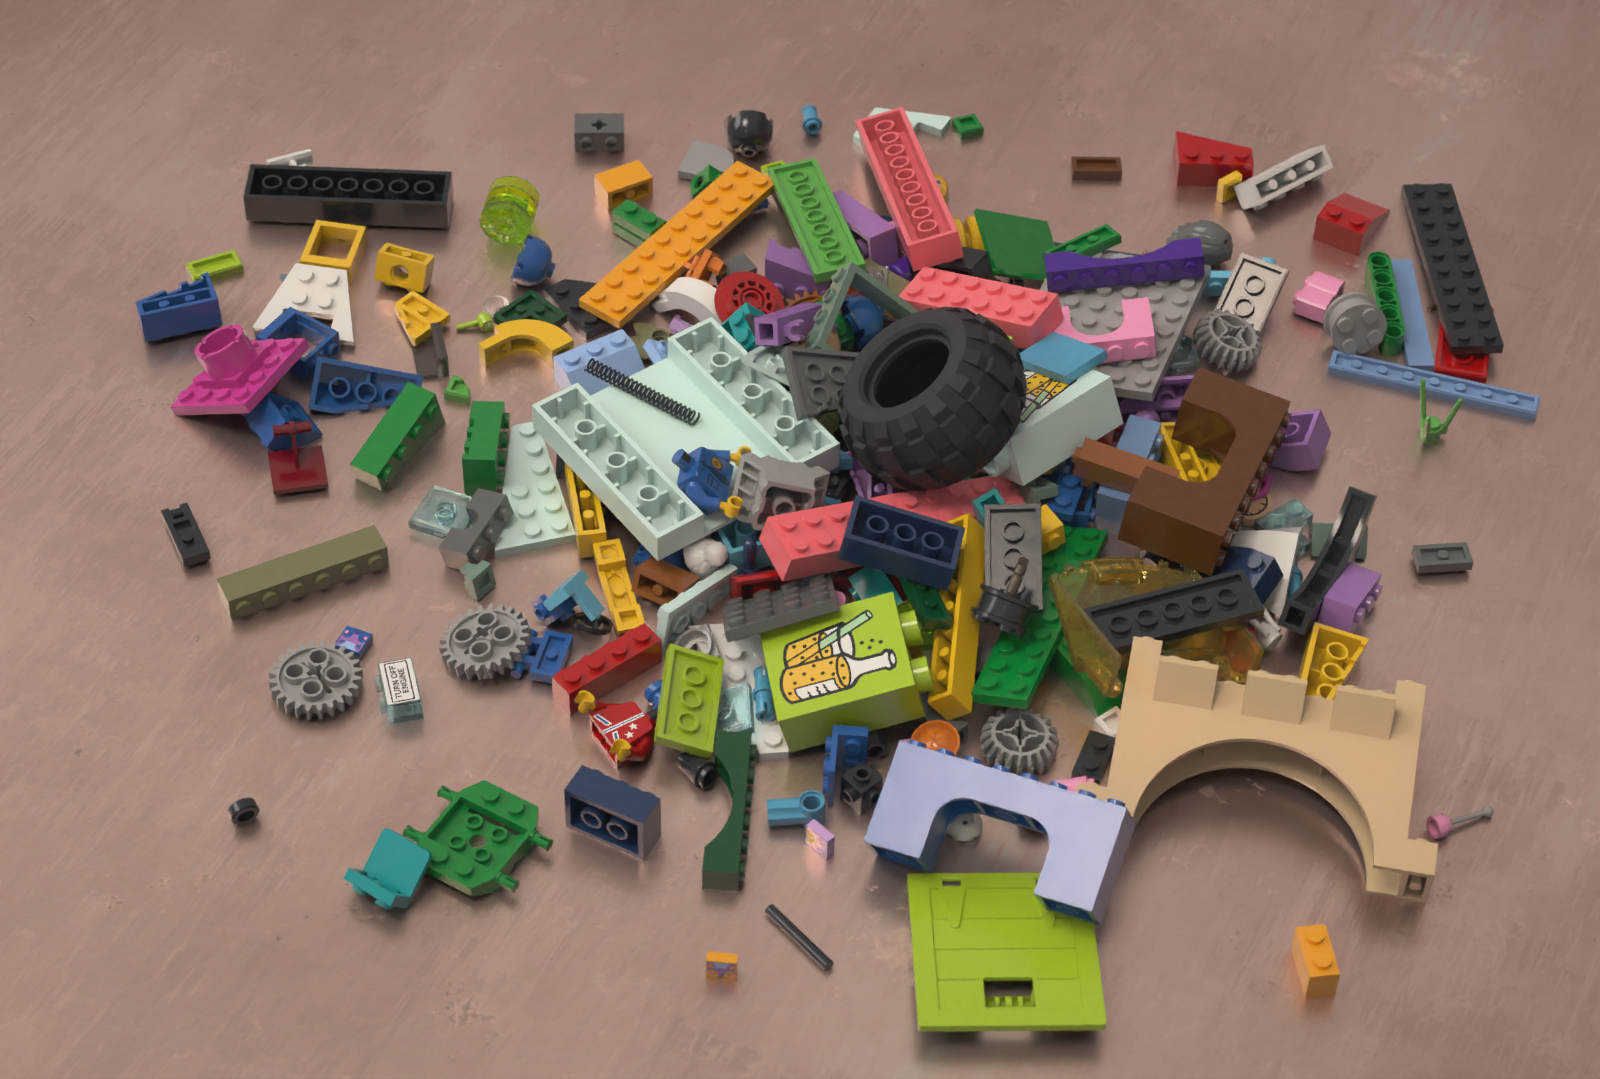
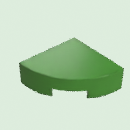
[444,375,471,405]

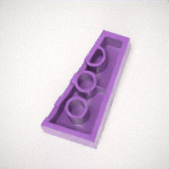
[833,190,899,268]

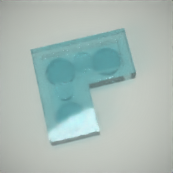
[1253,498,1314,557]

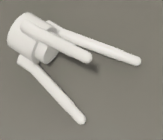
[1226,605,1283,651]

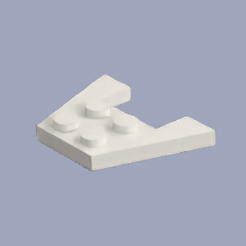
[252,263,355,347]

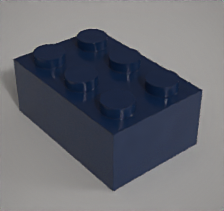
[564,765,661,861]

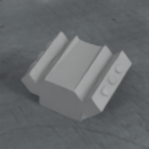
[732,452,830,531]

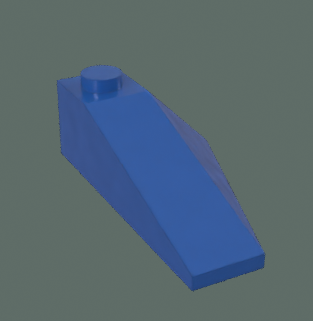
[308,356,423,414]

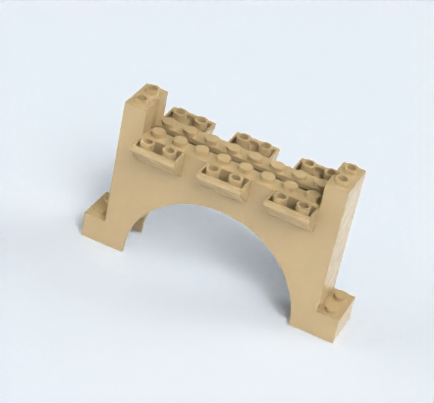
[1076,636,1438,903]

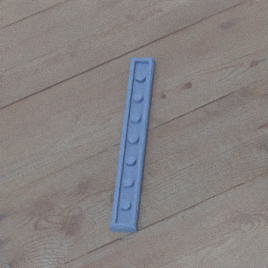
[1327,350,1541,421]

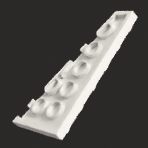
[688,624,789,761]

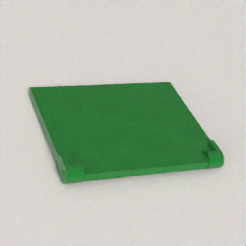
[974,209,1055,283]

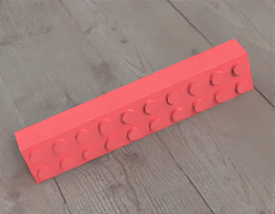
[855,107,964,272]
[759,476,1026,582]

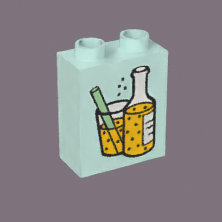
[983,369,1123,486]

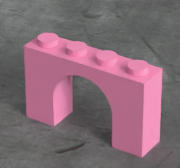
[1054,297,1156,363]

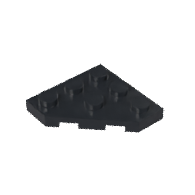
[543,279,651,340]

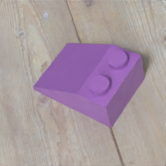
[1267,409,1331,471]

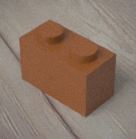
[631,556,701,605]

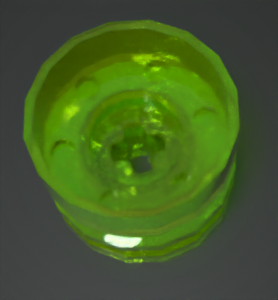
[479,176,540,244]

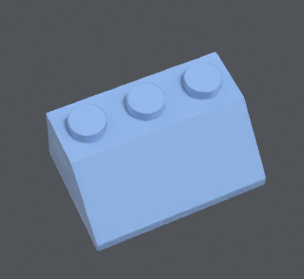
[553,329,645,396]

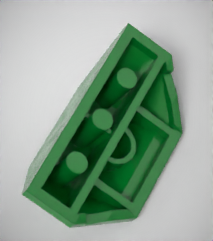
[1049,631,1128,718]

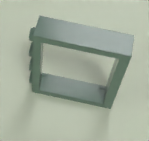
[805,262,919,351]

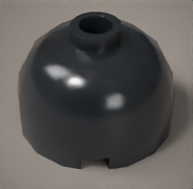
[724,110,773,157]

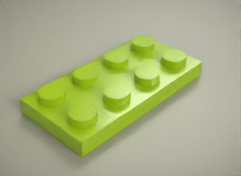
[654,643,724,759]

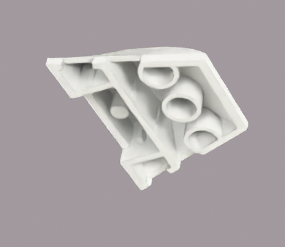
[1232,526,1303,619]

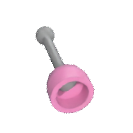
[1426,806,1494,839]

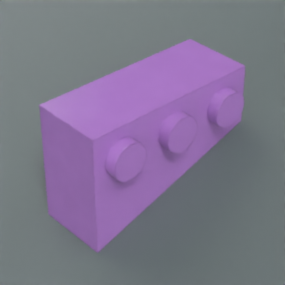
[1317,562,1383,634]

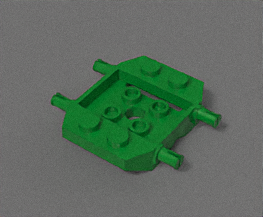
[403,780,553,896]

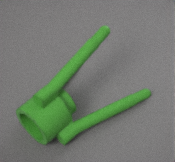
[1419,378,1463,444]

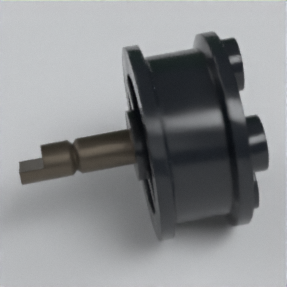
[970,556,1039,637]

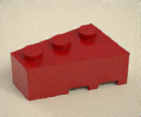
[1173,131,1254,187]

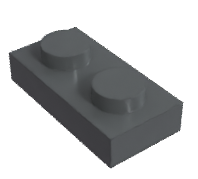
[1411,542,1473,573]

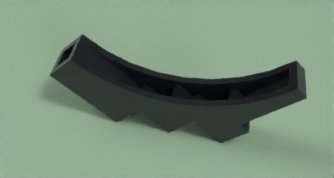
[1277,486,1377,635]

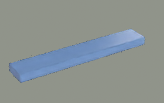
[1391,259,1435,372]

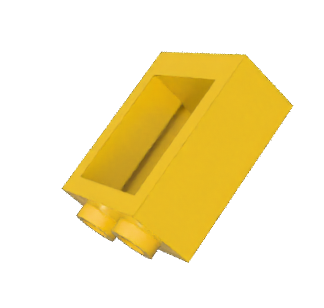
[300,220,368,287]

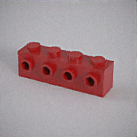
[552,623,662,716]

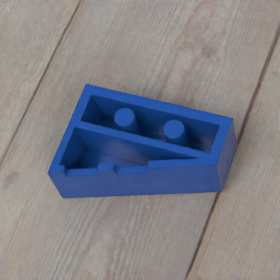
[135,272,223,342]

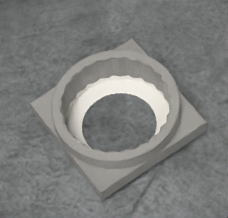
[672,623,722,658]

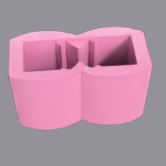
[1293,271,1346,323]

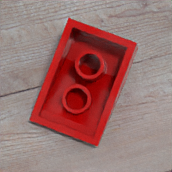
[1313,193,1390,257]

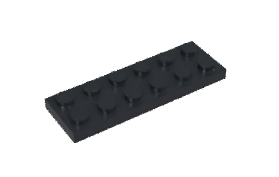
[1082,568,1265,658]

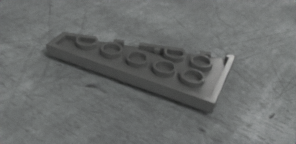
[781,346,859,421]

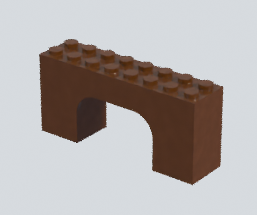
[1117,367,1292,576]

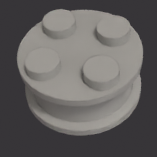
[1323,292,1387,355]

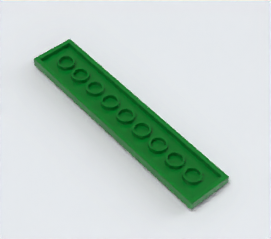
[971,525,1109,710]

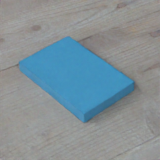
[1020,332,1108,384]

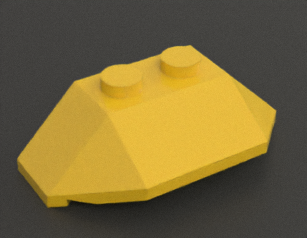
[1158,422,1222,482]

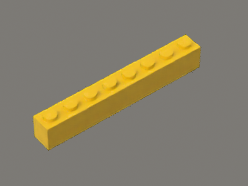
[927,513,985,721]

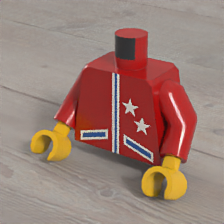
[574,690,658,769]

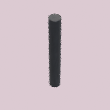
[765,904,834,971]

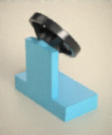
[543,569,613,635]

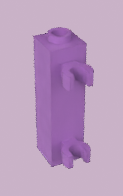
[754,303,839,346]

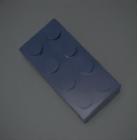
[837,495,965,591]

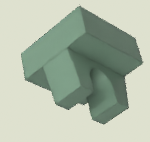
[460,560,496,601]

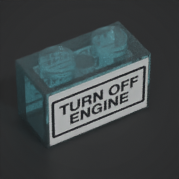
[374,657,424,725]

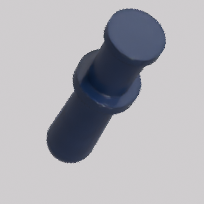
[741,538,758,574]

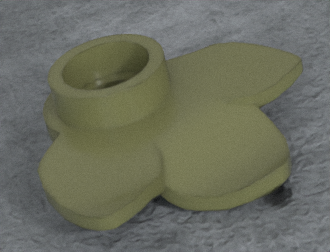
[630,322,670,360]

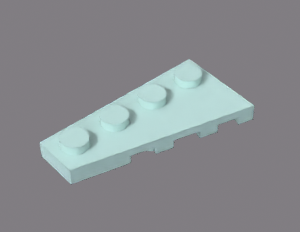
[655,563,738,656]

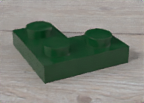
[493,289,567,327]

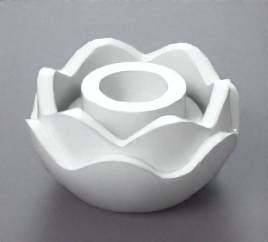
[947,814,983,842]

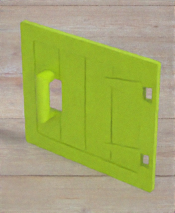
[907,872,1107,1032]

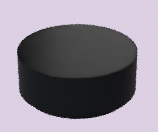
[227,798,259,825]

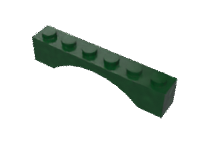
[702,730,757,891]

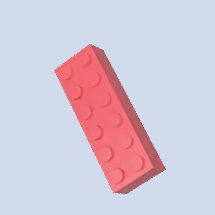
[899,267,1064,349]

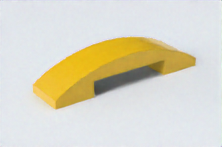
[592,538,645,635]

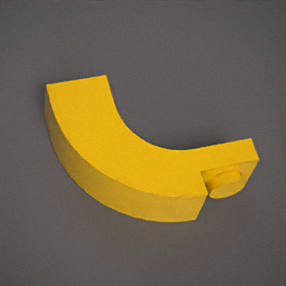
[478,319,574,369]

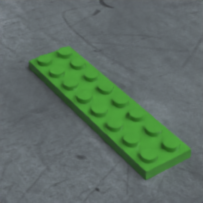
[767,158,867,283]

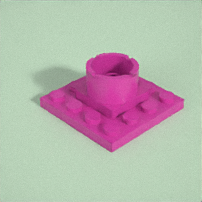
[170,325,310,415]

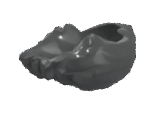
[1166,220,1233,265]

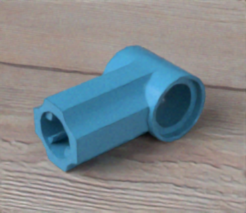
[767,790,826,828]

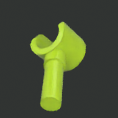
[456,312,494,333]

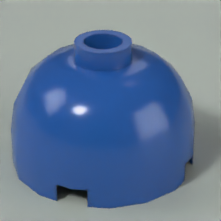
[510,234,556,287]
[840,295,885,350]

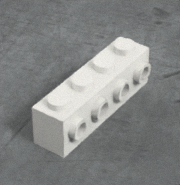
[1234,145,1333,211]

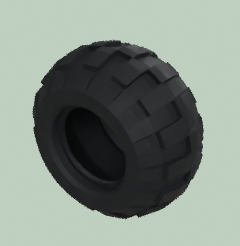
[838,306,1027,491]

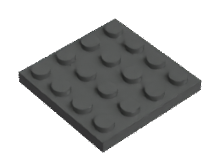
[722,574,840,643]

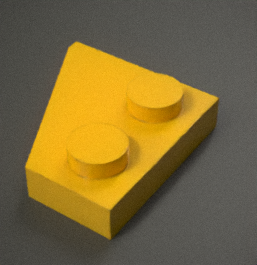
[394,291,451,347]

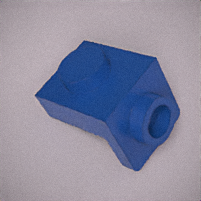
[531,594,578,626]

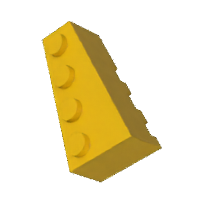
[1298,622,1369,700]

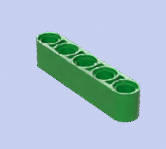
[1364,251,1405,357]

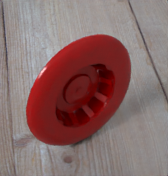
[714,271,785,323]

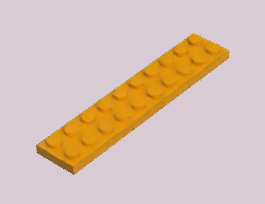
[579,161,774,329]

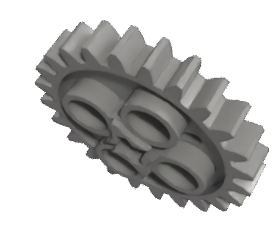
[439,603,532,680]
[268,640,363,720]

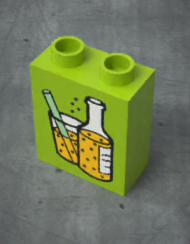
[760,592,935,753]

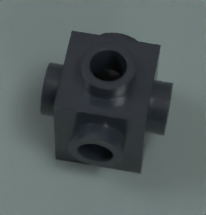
[840,761,883,816]

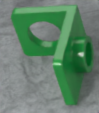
[691,165,724,198]

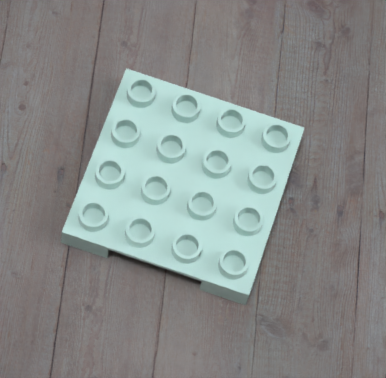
[532,317,840,561]

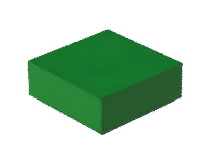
[952,113,984,140]

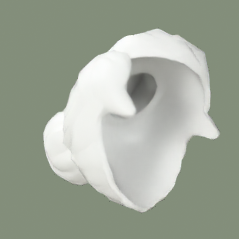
[683,536,728,581]

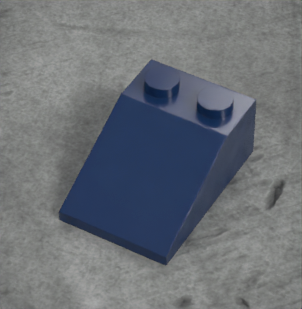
[1189,546,1284,605]

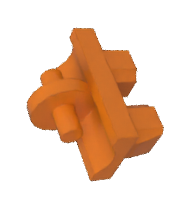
[683,249,728,288]

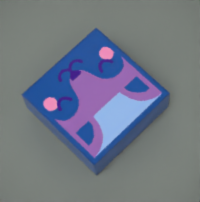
[336,625,373,660]

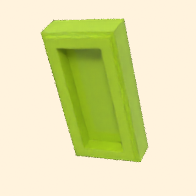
[186,250,244,282]

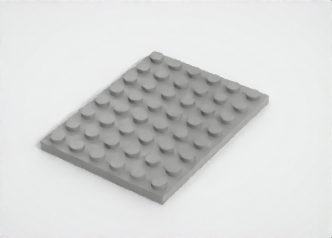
[1016,251,1211,401]

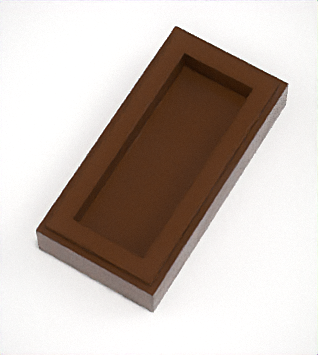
[1071,156,1122,180]

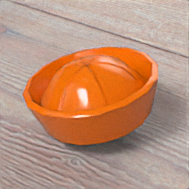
[910,720,960,757]

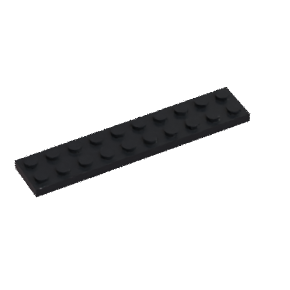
[1401,183,1504,354]

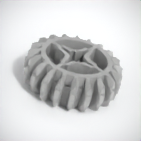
[1192,309,1263,373]
[980,707,1059,776]

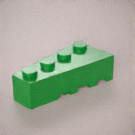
[350,382,446,490]
[462,401,510,497]

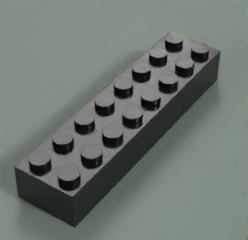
[243,164,453,228]

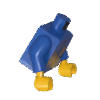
[672,446,752,518]

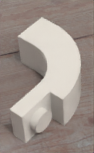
[652,277,722,325]

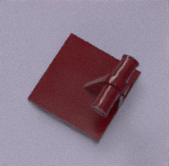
[268,421,328,495]

